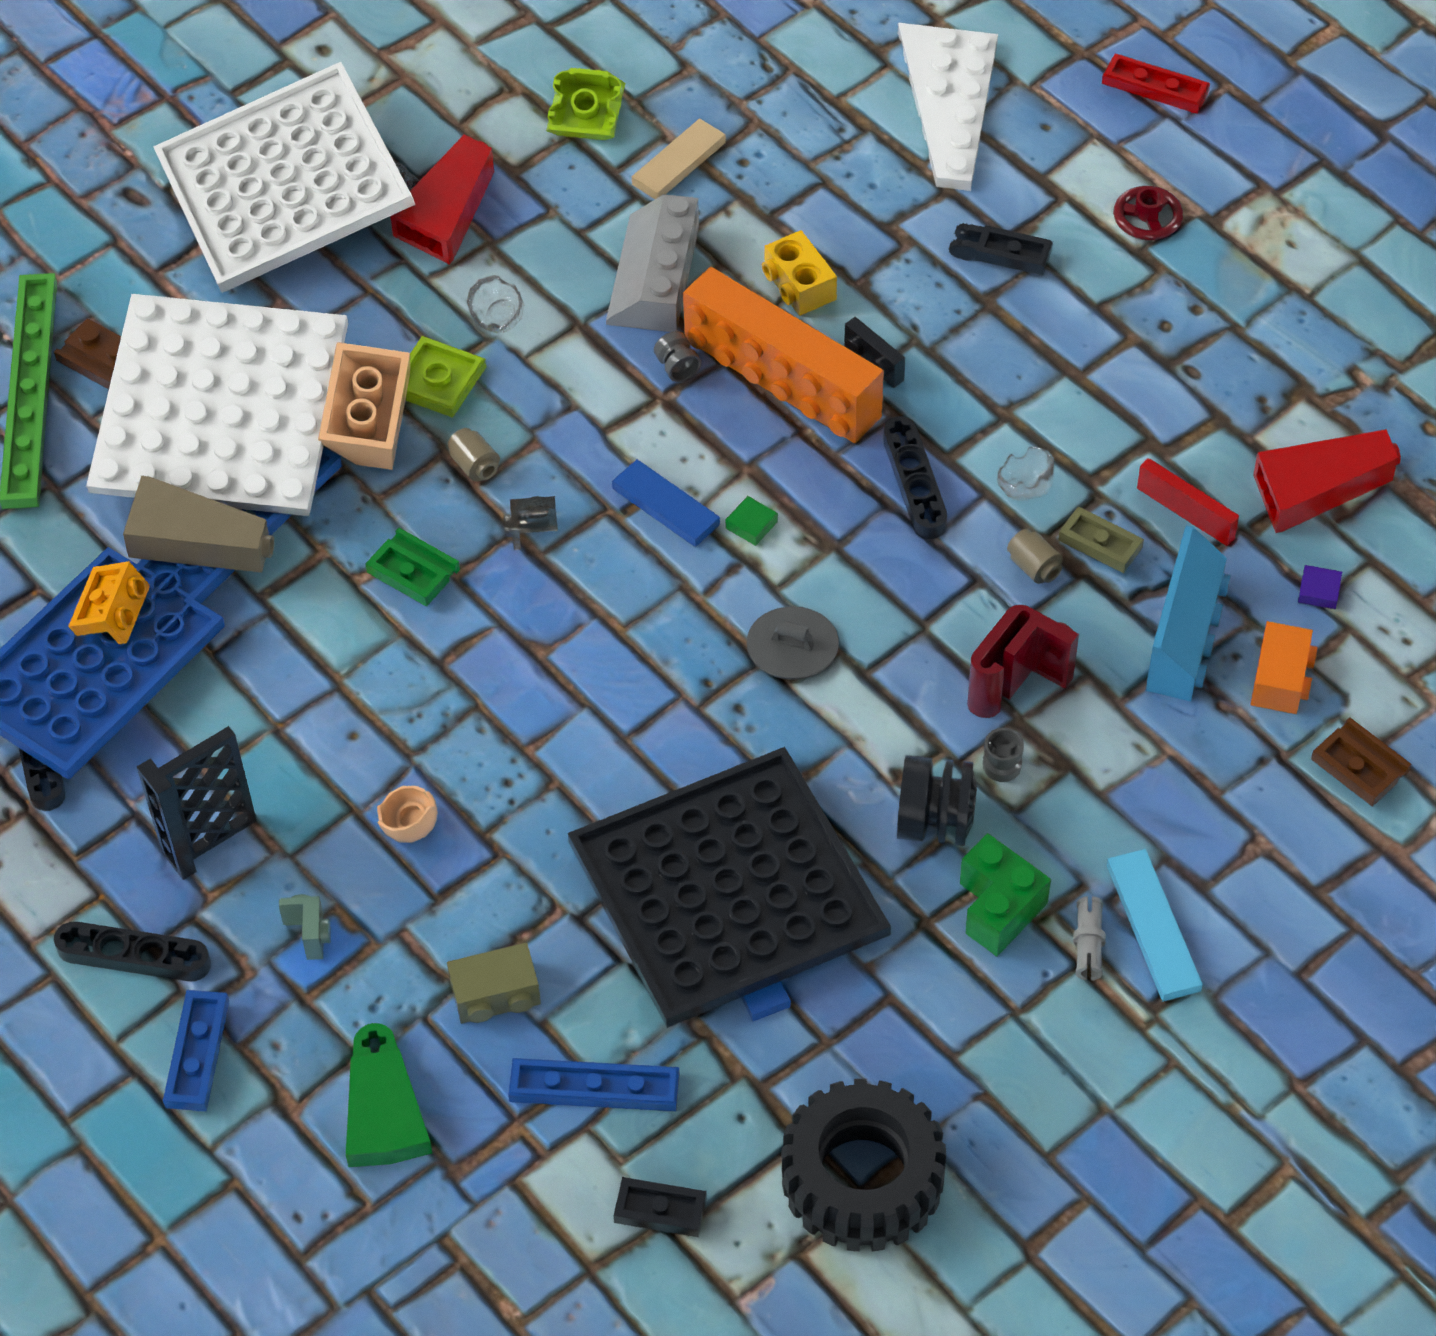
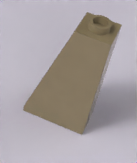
[123,475,274,573]

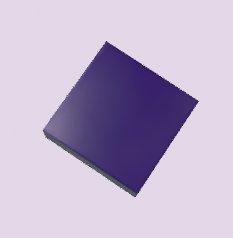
[1298,565,1343,609]

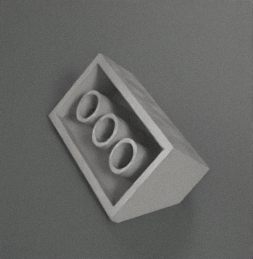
[606,194,699,332]

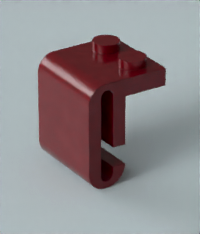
[967,604,1079,718]

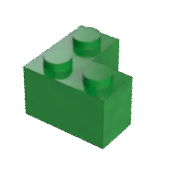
[960,833,1051,957]

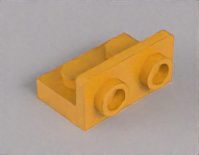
[68,561,150,644]

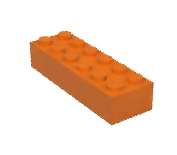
[683,266,884,444]

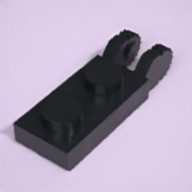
[948,223,1053,275]

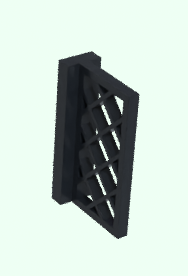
[137,726,257,880]

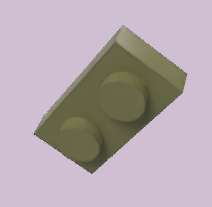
[1058,506,1144,573]

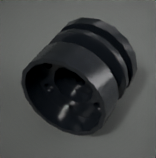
[897,755,977,846]

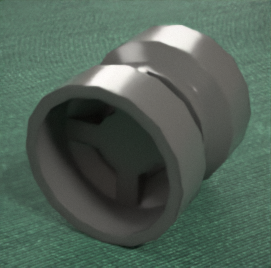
[654,331,701,382]
[982,728,1024,782]

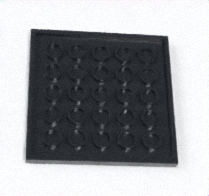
[567,747,891,1028]

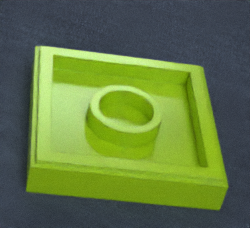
[405,336,487,418]

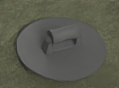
[747,606,839,680]

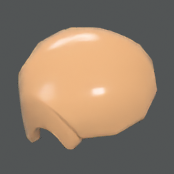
[377,786,438,843]

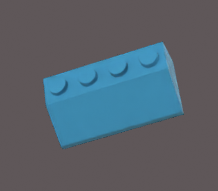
[1145,525,1231,701]

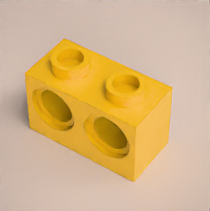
[762,230,837,316]

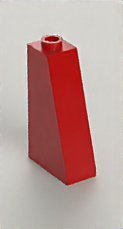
[390,134,494,265]
[1253,429,1401,533]

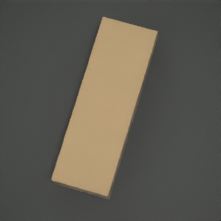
[631,118,726,199]

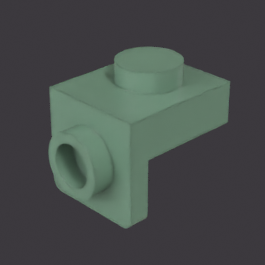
[279,894,331,960]

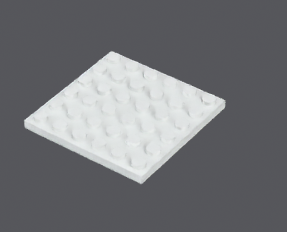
[153,62,415,293]
[86,294,348,516]

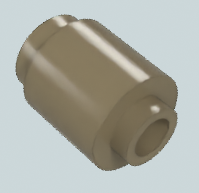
[448,428,500,481]
[1007,529,1063,584]

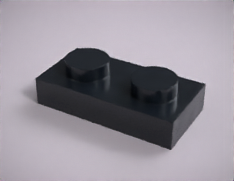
[844,317,905,388]
[613,1177,707,1237]

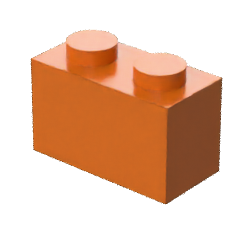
[1250,621,1318,714]

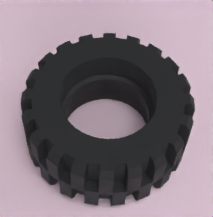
[782,1078,946,1252]

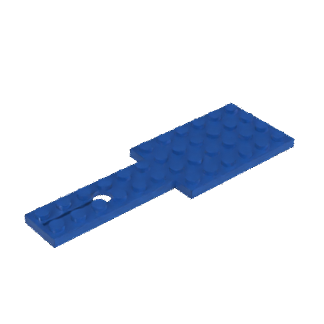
[0,446,342,780]

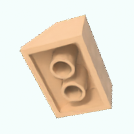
[318,342,410,470]

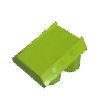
[546,68,626,140]

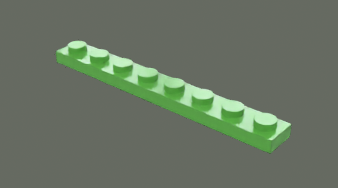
[0,273,57,509]

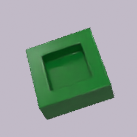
[725,496,778,546]

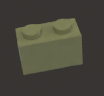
[447,942,541,1024]

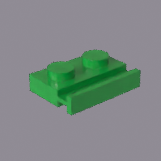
[365,528,460,607]

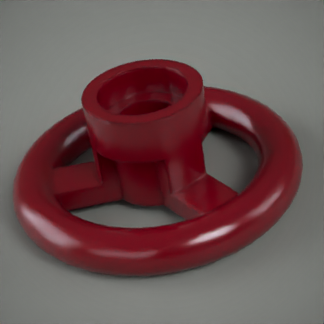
[1113,186,1183,240]

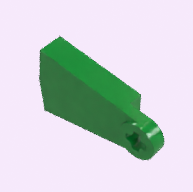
[346,1023,433,1167]

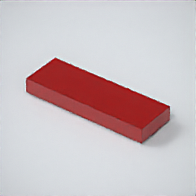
[1102,53,1210,114]
[1137,458,1239,546]

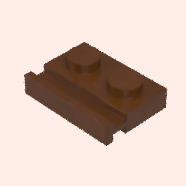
[54,318,121,389]
[1311,717,1412,807]

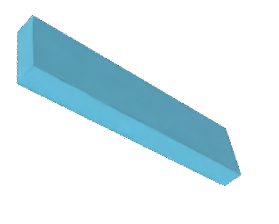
[1106,849,1203,1002]

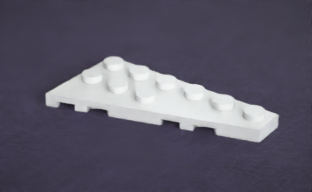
[898,23,998,191]

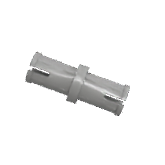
[1073,896,1106,980]

